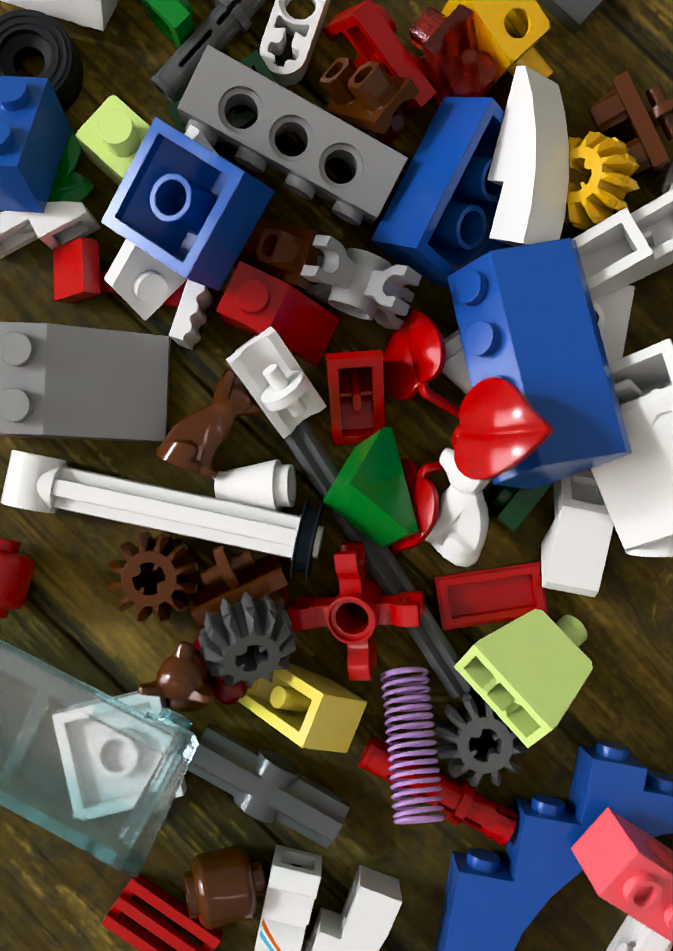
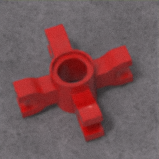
[287,541,425,681]

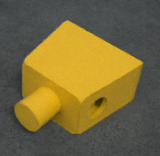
[433,0,554,87]

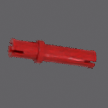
[357,735,518,846]

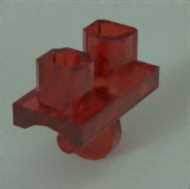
[409,3,497,109]

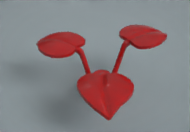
[383,309,554,555]

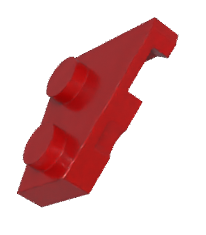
[321,0,437,110]

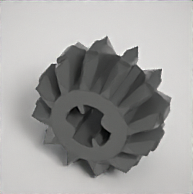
[198,591,296,689]
[435,692,528,788]

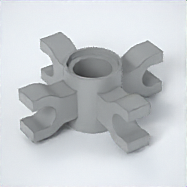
[300,235,422,330]

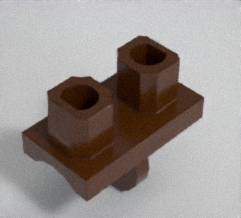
[319,57,419,144]
[589,70,673,178]
[233,218,323,290]
[191,544,291,627]

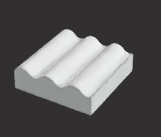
[169,280,213,350]

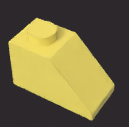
[238,663,367,753]

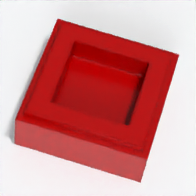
[53,237,101,303]

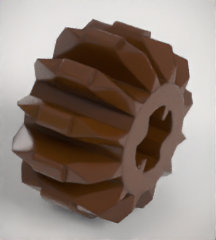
[107,531,200,623]

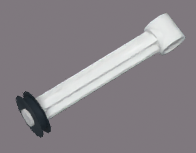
[0,450,324,582]

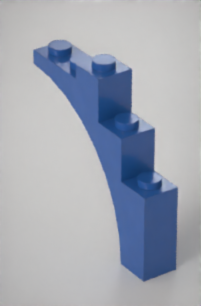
[434,740,673,951]

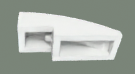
[487,66,569,247]
[573,189,673,300]
[305,864,403,951]

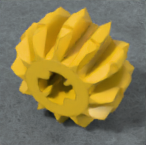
[564,131,640,230]

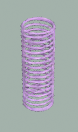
[380,667,445,824]

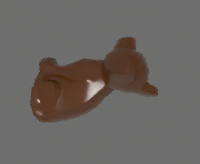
[155,368,263,479]
[138,641,216,712]

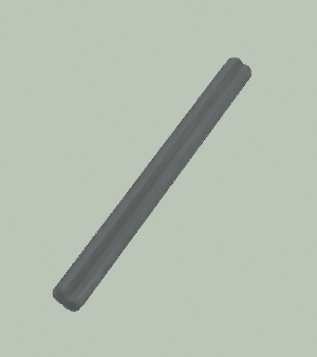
[284,420,473,699]

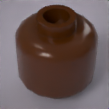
[183,845,266,929]

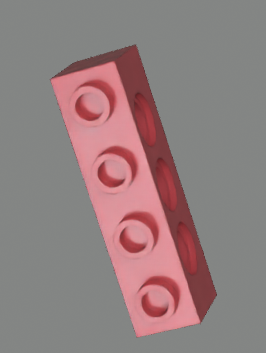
[571,807,673,943]

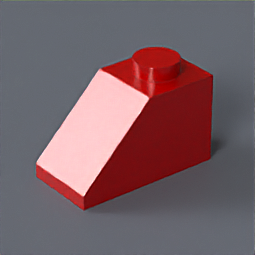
[216,261,340,368]

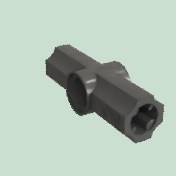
[184,723,350,849]

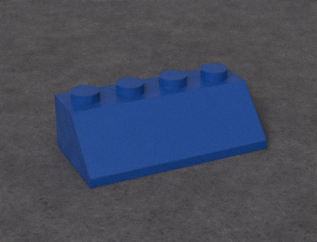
[447,238,632,490]

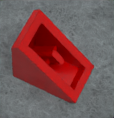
[326,350,385,446]

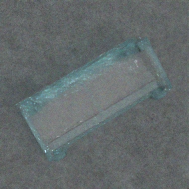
[0,640,199,878]

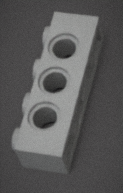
[177,45,408,226]

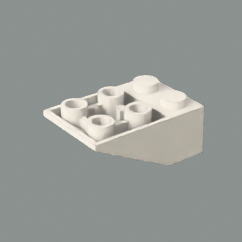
[591,338,673,551]

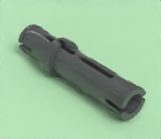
[149,0,267,104]

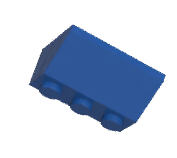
[371,97,505,291]

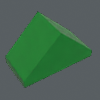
[322,427,419,548]

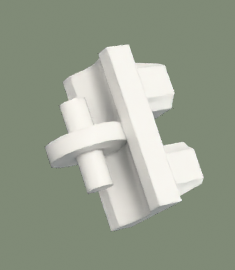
[226,326,327,439]

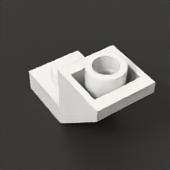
[541,470,614,597]

